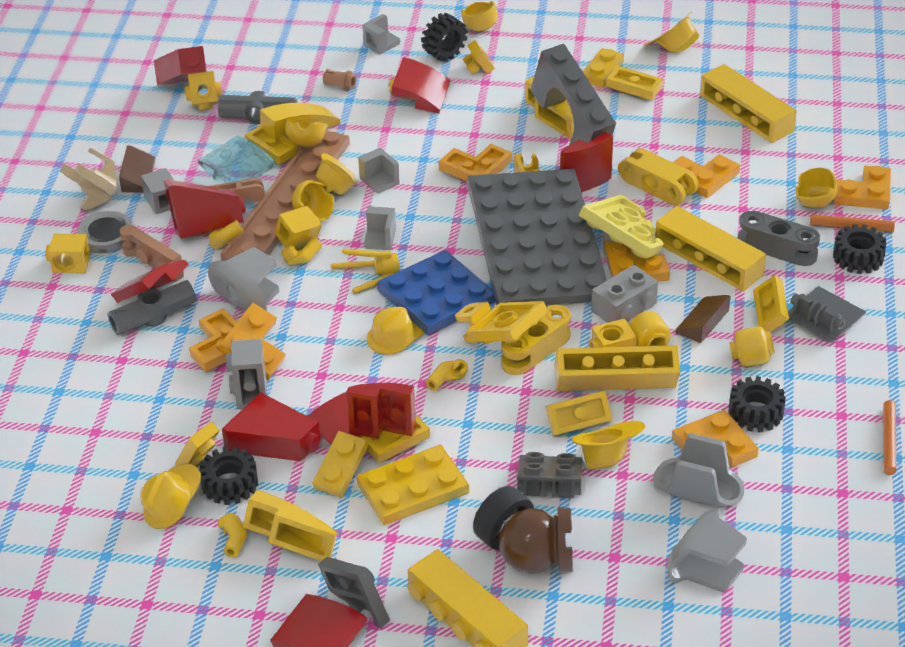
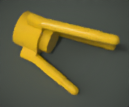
[331,249,400,293]

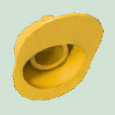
[643,11,699,53]
[315,153,357,195]
[367,307,424,355]
[572,421,646,470]
[140,464,201,529]

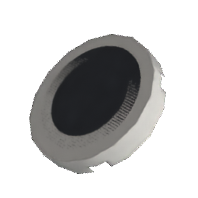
[77,211,132,253]

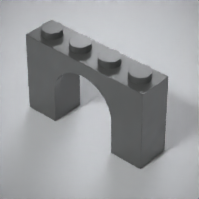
[530,43,616,145]

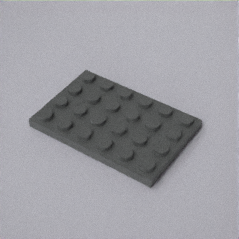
[467,169,607,305]

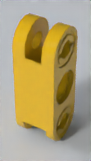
[618,148,699,206]
[501,305,571,375]

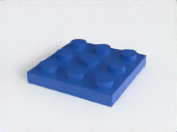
[377,250,496,335]

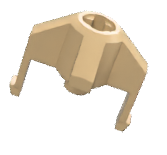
[60,148,117,211]

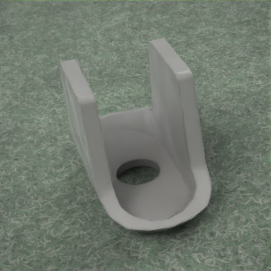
[208,247,279,311]
[653,433,744,507]
[667,507,747,592]

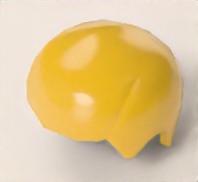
[461,0,498,31]
[284,119,327,147]
[795,167,837,209]
[291,180,334,222]

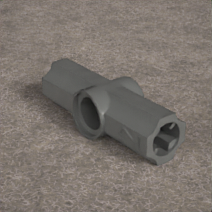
[218,91,298,124]
[107,280,197,335]

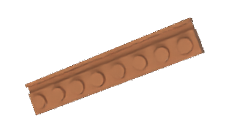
[220,130,350,261]

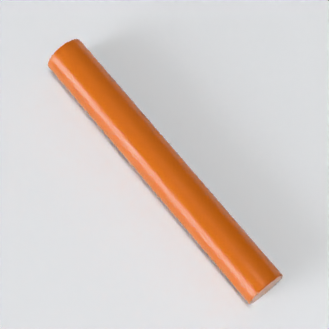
[810,214,895,232]
[883,400,896,475]

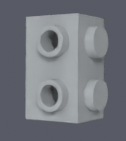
[591,265,658,323]
[226,339,267,409]

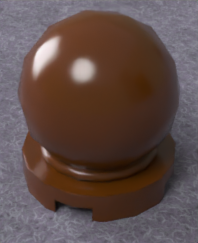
[498,507,573,574]

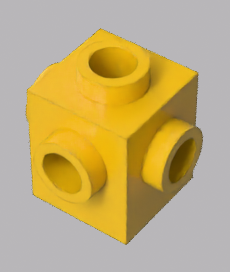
[185,71,222,111]

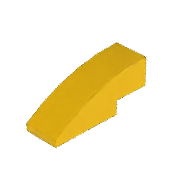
[525,76,574,139]
[260,103,340,139]
[242,489,337,561]

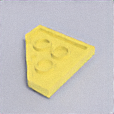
[579,194,663,258]

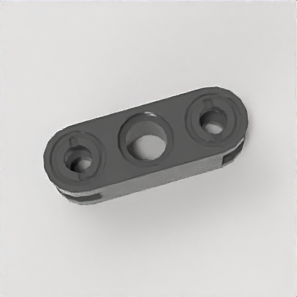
[737,211,820,266]

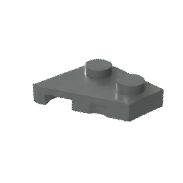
[318,557,390,628]

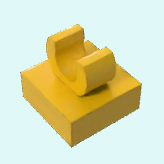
[462,40,495,74]

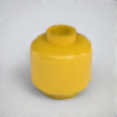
[629,311,671,346]
[729,326,775,368]

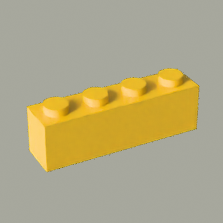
[700,64,797,143]
[655,206,766,292]
[554,345,680,391]
[407,548,528,647]

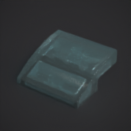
[198,136,275,183]

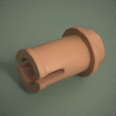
[323,69,357,91]

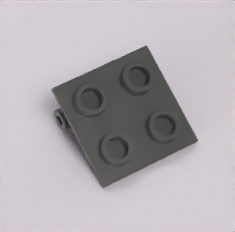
[788,286,866,343]
[517,452,582,498]

